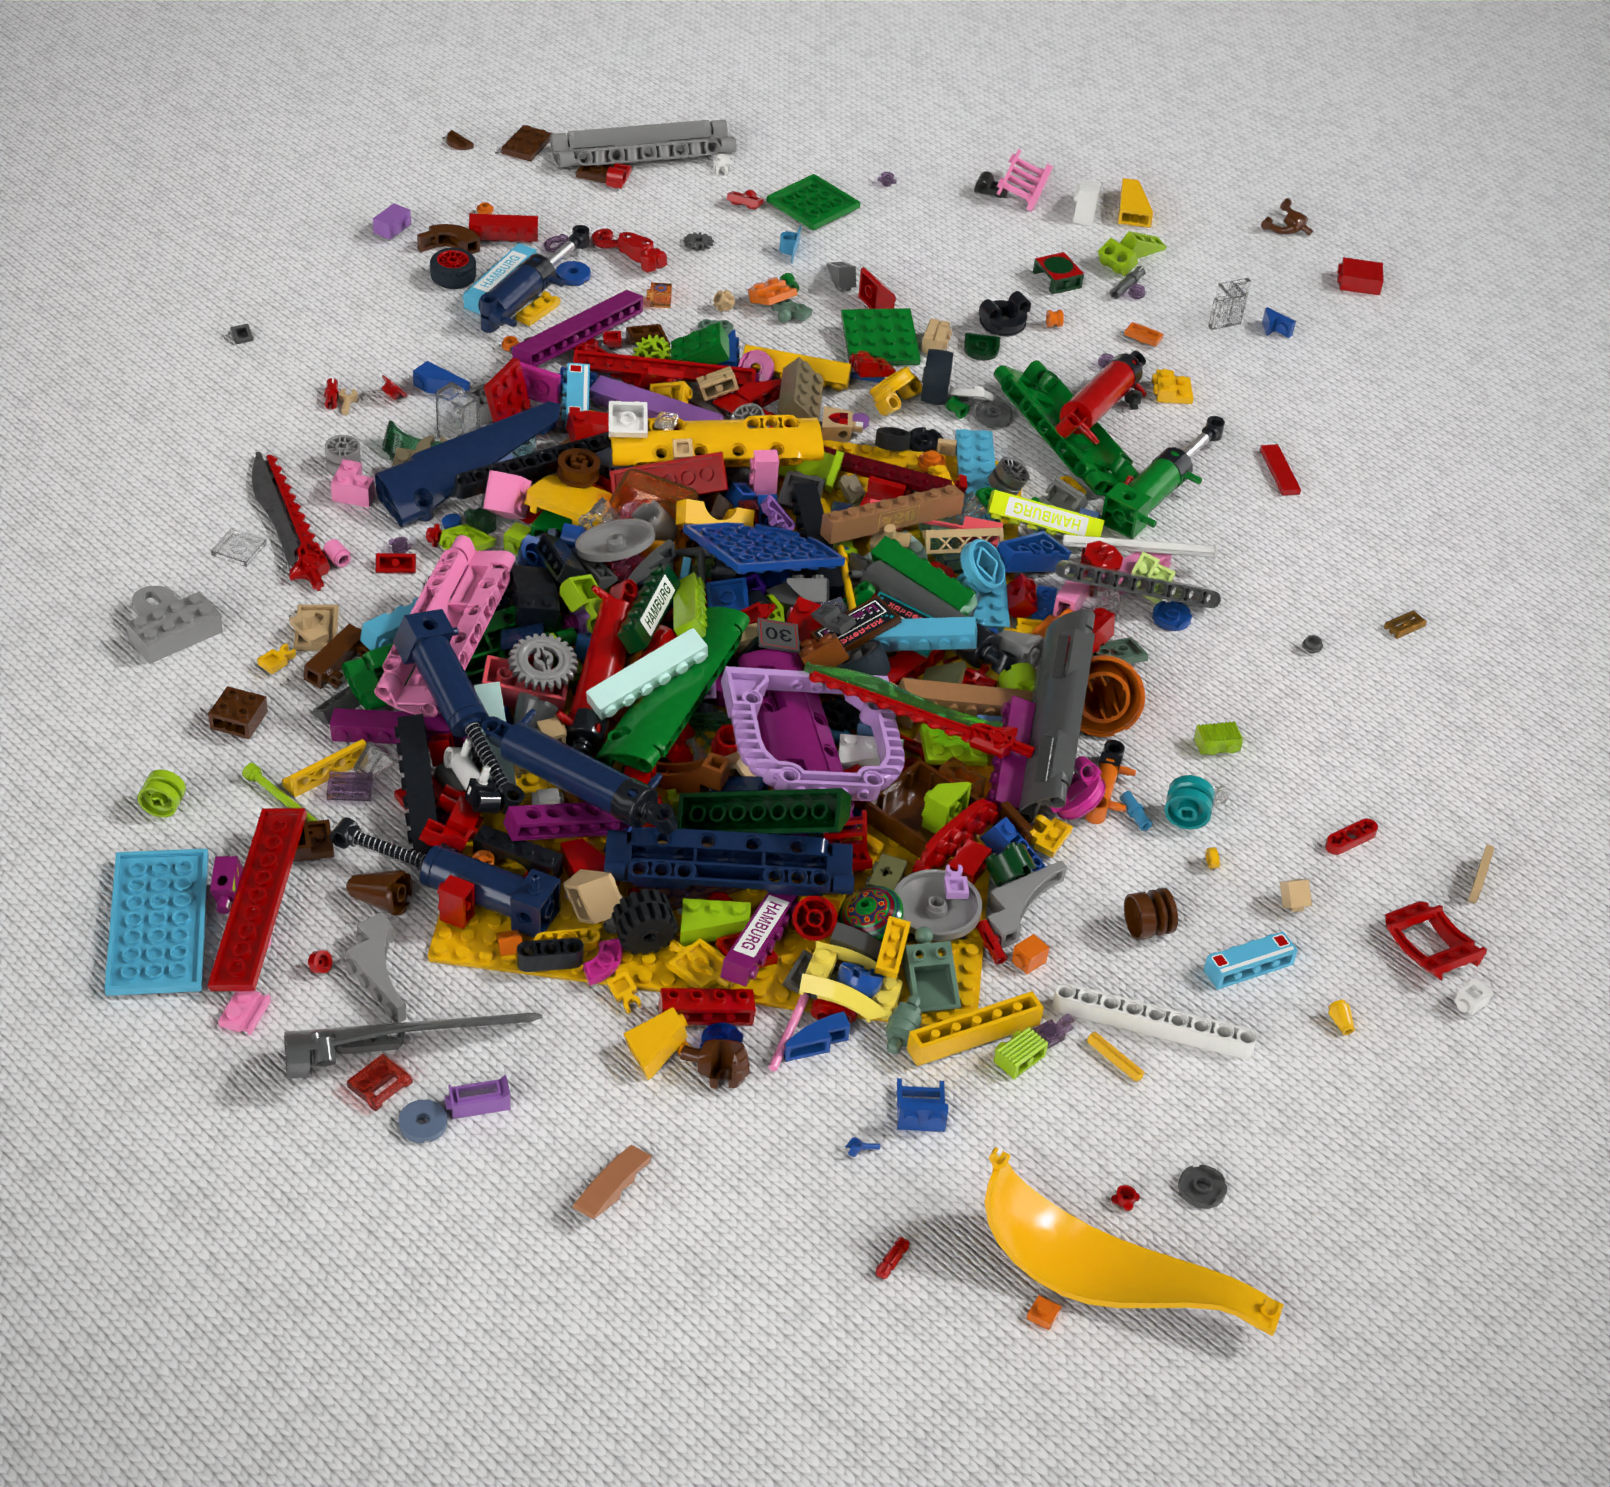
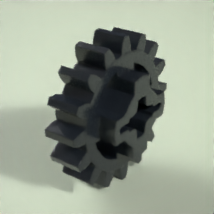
[822,697,860,734]

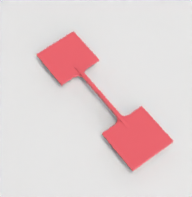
[870,499,1003,548]

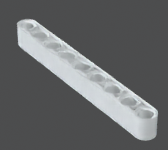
[1052,983,1257,1059]

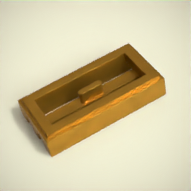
[1384,610,1427,639]

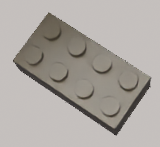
[777,357,824,421]

